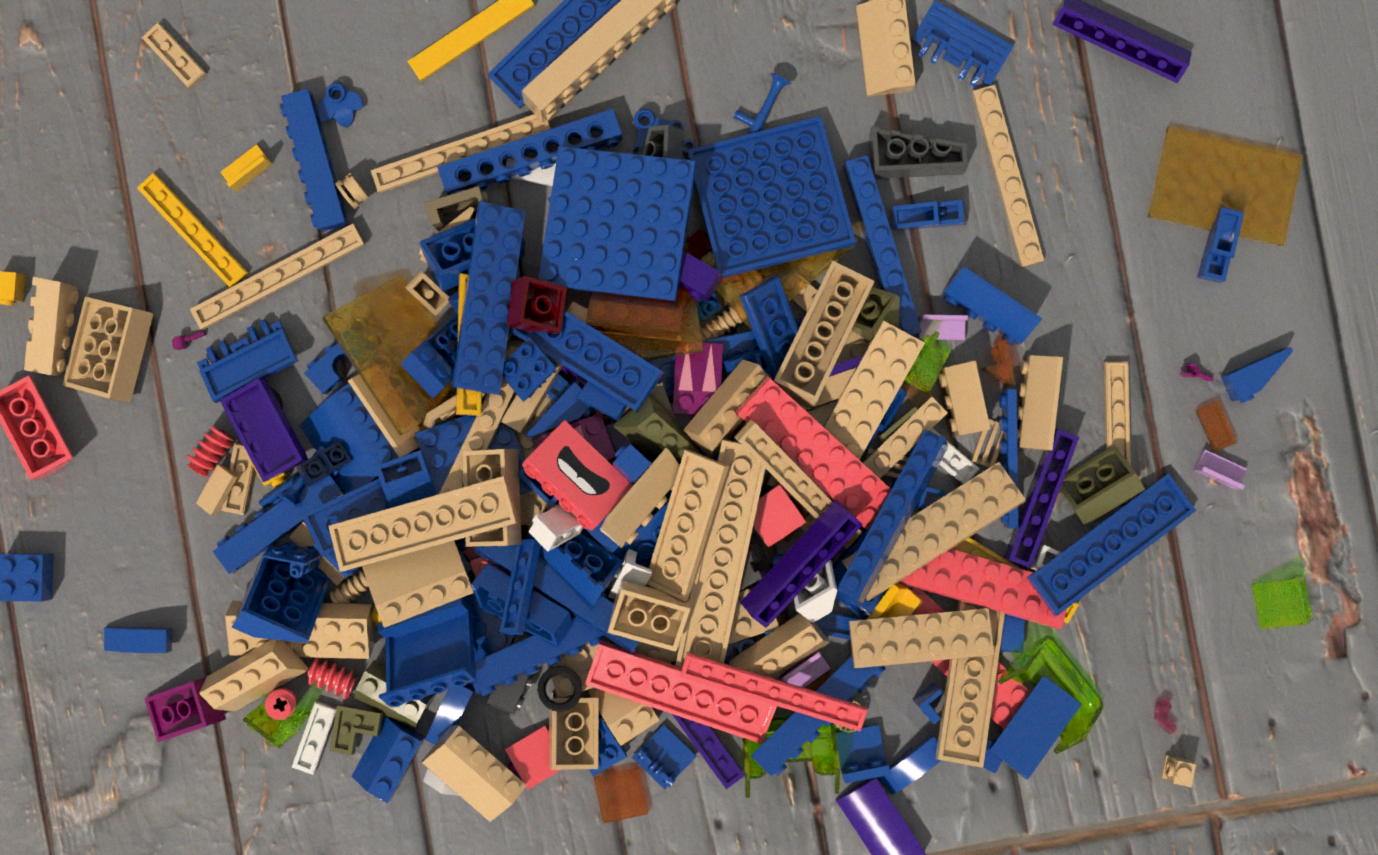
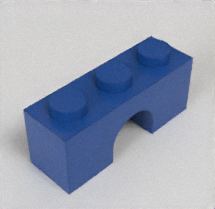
[304,327,378,395]

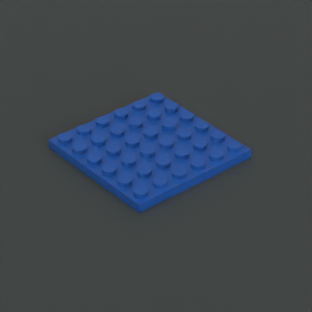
[688,116,856,278]
[538,146,697,302]

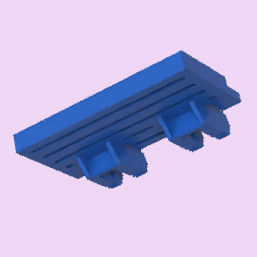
[911,0,1014,88]
[197,319,299,403]

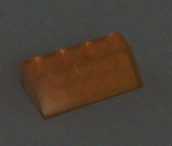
[586,292,689,341]

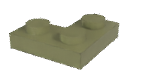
[330,704,384,755]

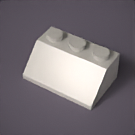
[794,559,837,623]

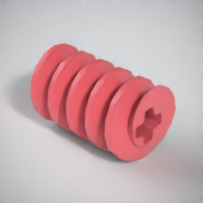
[186,425,236,477]
[307,658,360,700]
[265,687,297,720]

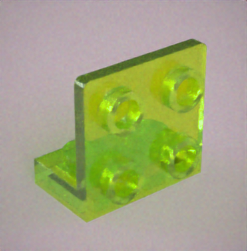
[905,331,950,393]
[1252,574,1313,629]
[243,704,311,749]

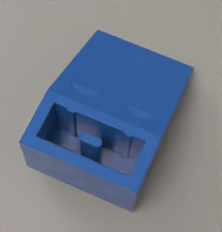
[400,316,458,398]
[375,450,436,508]

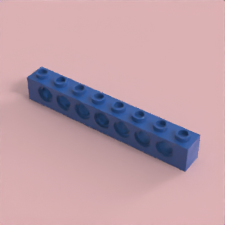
[437,108,622,196]

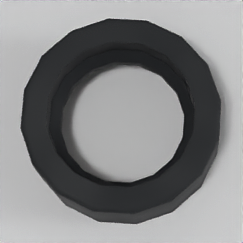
[537,666,582,712]

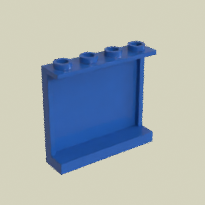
[378,598,476,707]

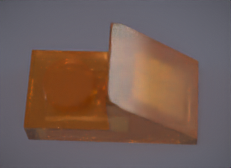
[981,339,1016,386]

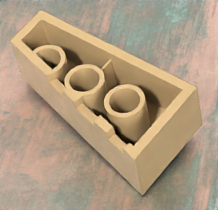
[24,277,79,376]

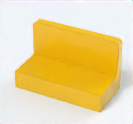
[220,144,272,192]
[867,583,922,619]

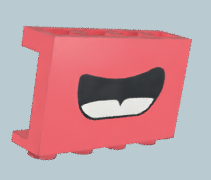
[522,420,633,531]

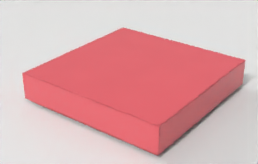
[753,483,807,548]
[504,725,560,790]

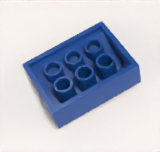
[299,383,399,493]
[232,546,331,643]

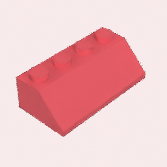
[0,375,73,480]

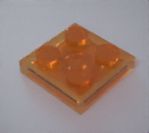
[593,767,649,824]

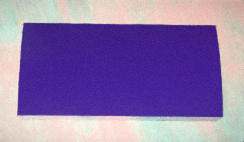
[220,378,309,482]
[836,778,926,855]

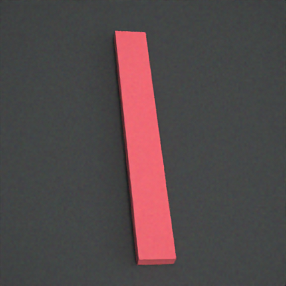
[680,652,868,731]

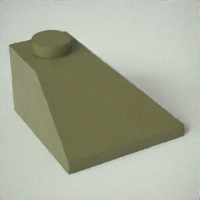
[852,287,900,342]

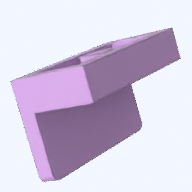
[918,315,968,341]
[1193,449,1247,490]
[780,651,831,688]

